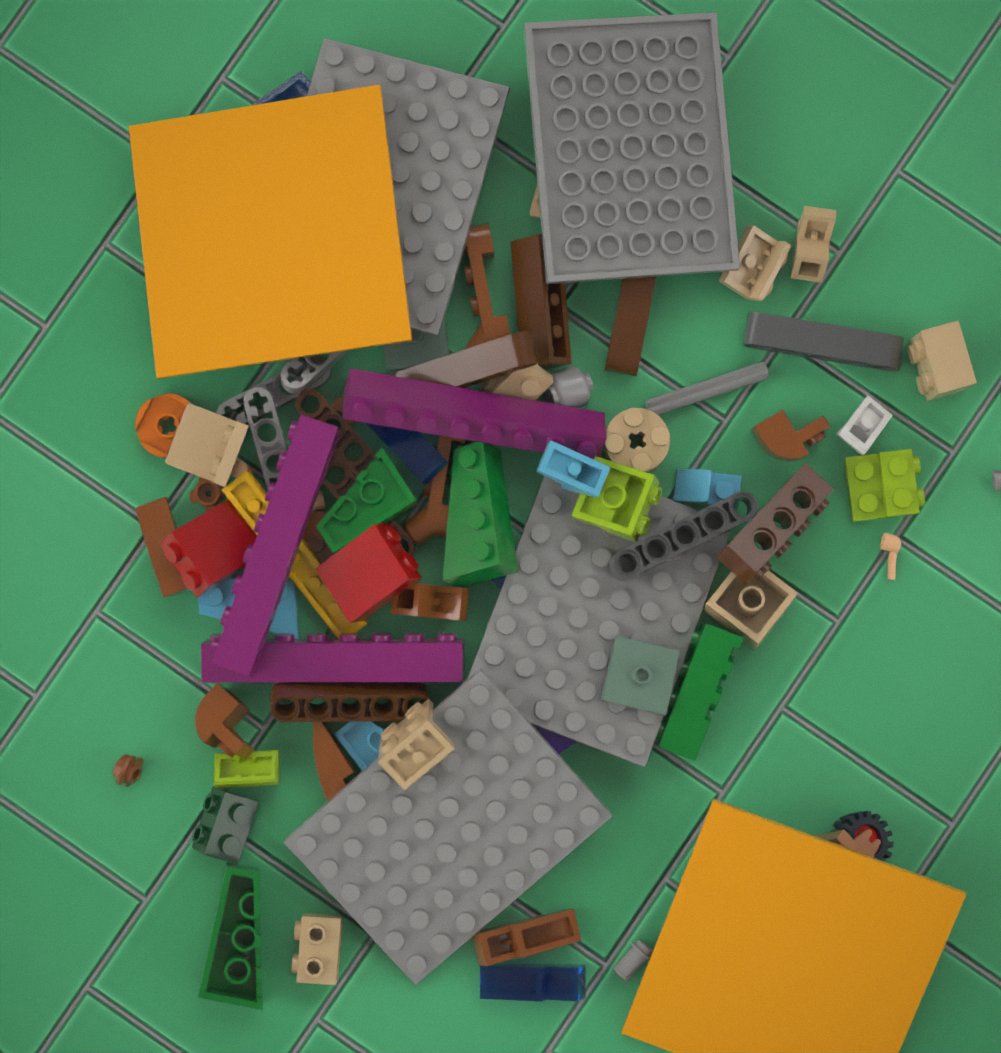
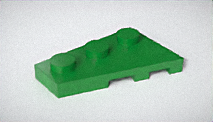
[316,447,418,554]

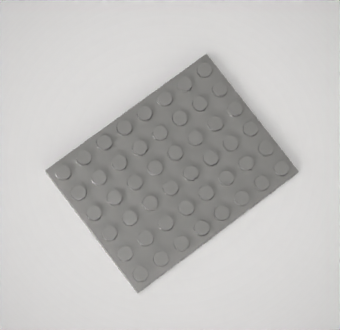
[524,12,740,284]
[307,38,510,337]
[466,476,731,767]
[284,668,612,985]

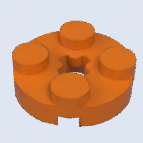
[135,393,191,458]

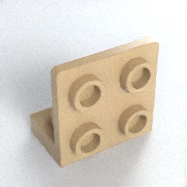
[165,403,249,487]
[378,699,455,790]

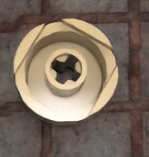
[604,408,670,473]

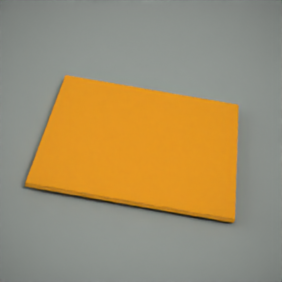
[129,84,412,379]
[621,799,966,1053]

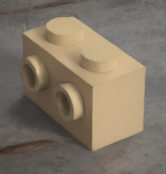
[292,913,343,985]

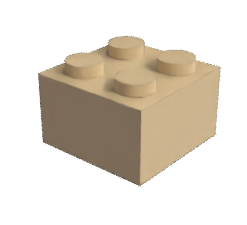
[907,320,977,401]
[704,570,798,650]

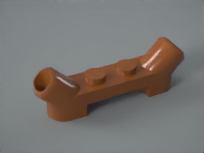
[463,223,510,349]
[403,435,466,546]

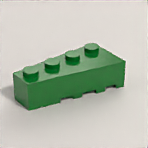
[442,442,518,588]
[655,624,744,761]
[198,862,263,1010]

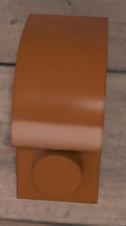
[751,410,830,462]
[390,583,469,621]
[195,683,254,759]

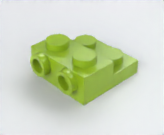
[844,449,925,522]
[571,456,662,542]

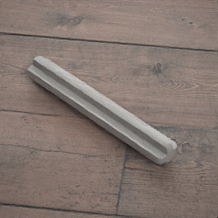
[645,362,769,415]

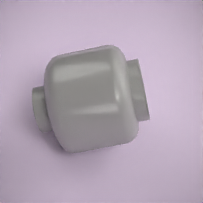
[543,366,593,408]

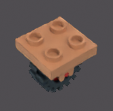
[816,811,893,862]

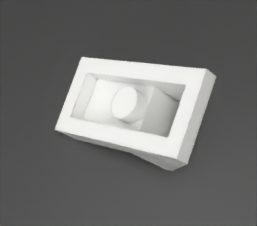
[836,395,893,455]

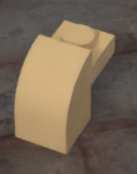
[791,206,836,283]

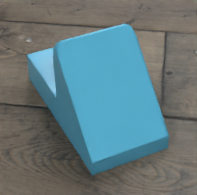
[536,441,610,498]
[673,469,742,509]

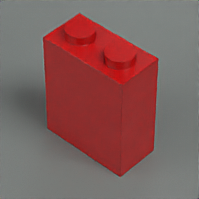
[160,499,257,598]
[315,523,422,623]

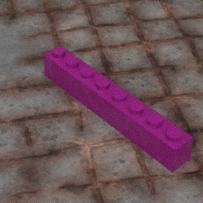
[343,368,607,460]
[209,415,340,678]
[201,633,465,683]

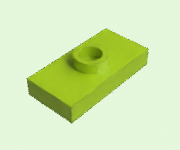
[213,750,281,788]

